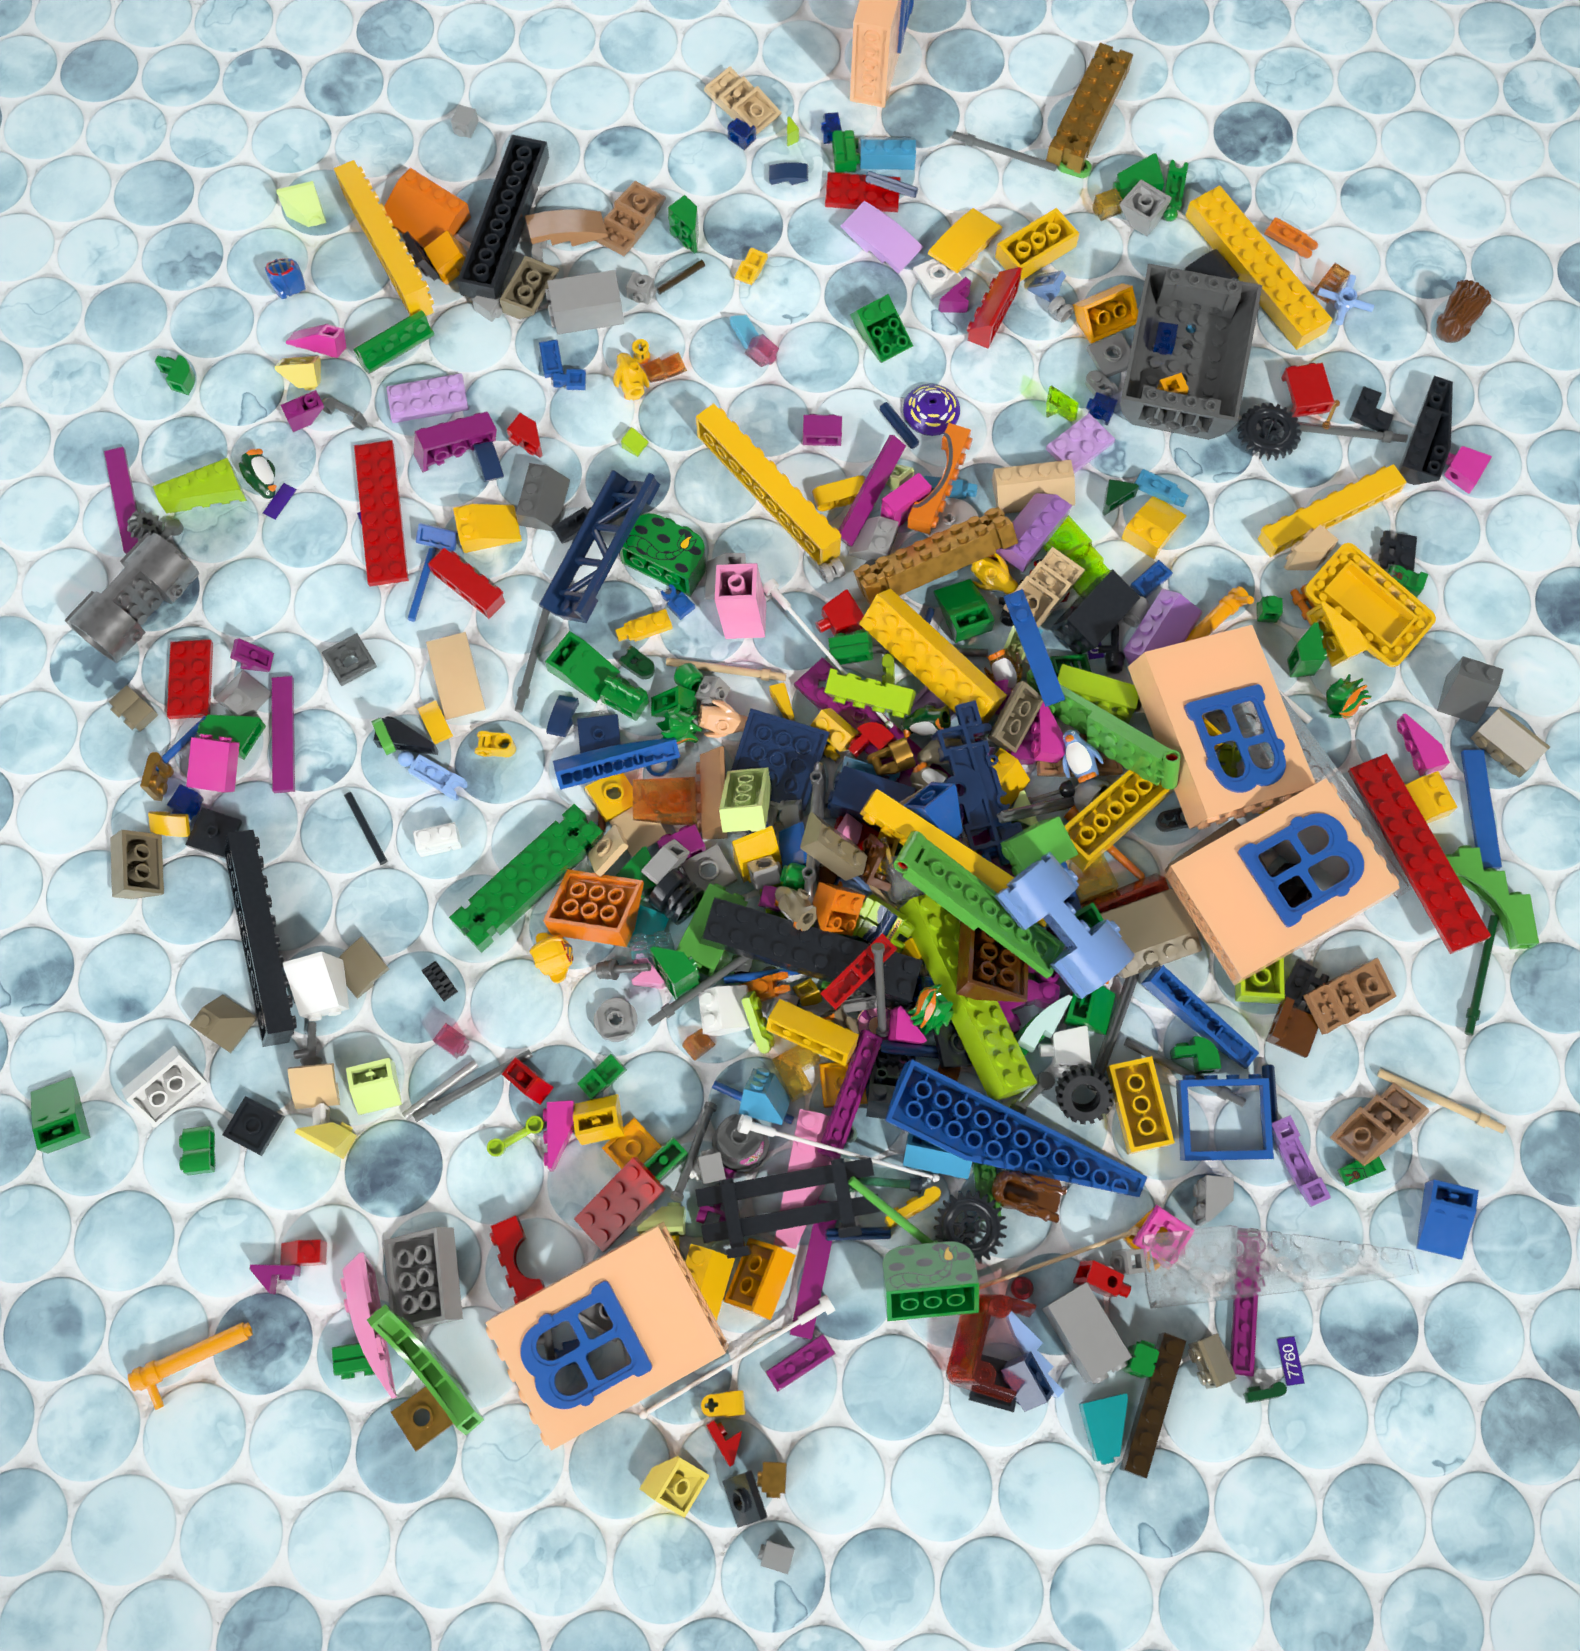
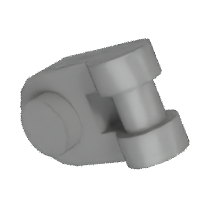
[532,241,547,262]
[1085,370,1119,403]

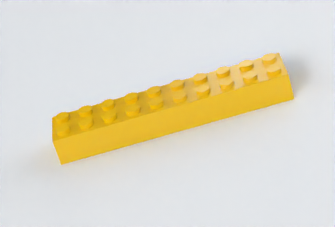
[333,160,434,317]
[1185,185,1333,350]
[696,403,841,565]
[1064,715,1225,871]

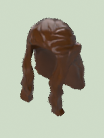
[1436,280,1491,343]
[991,1170,1067,1223]

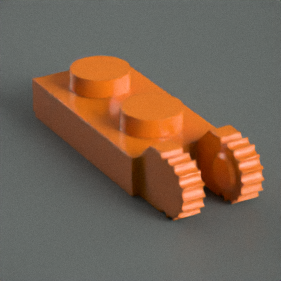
[1264,217,1318,258]
[740,972,791,1002]

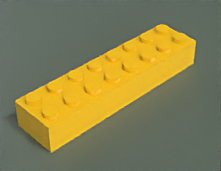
[859,589,1007,724]

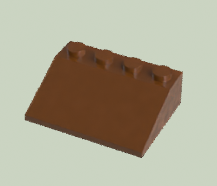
[956,921,1029,1002]

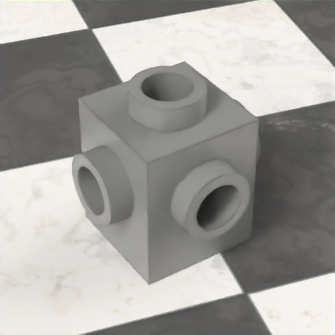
[626,272,657,305]
[695,676,731,706]

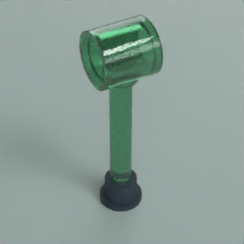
[848,1176,922,1194]

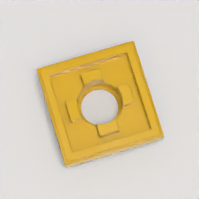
[584,773,642,822]

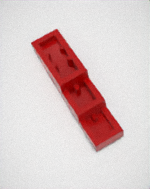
[820,933,897,1010]

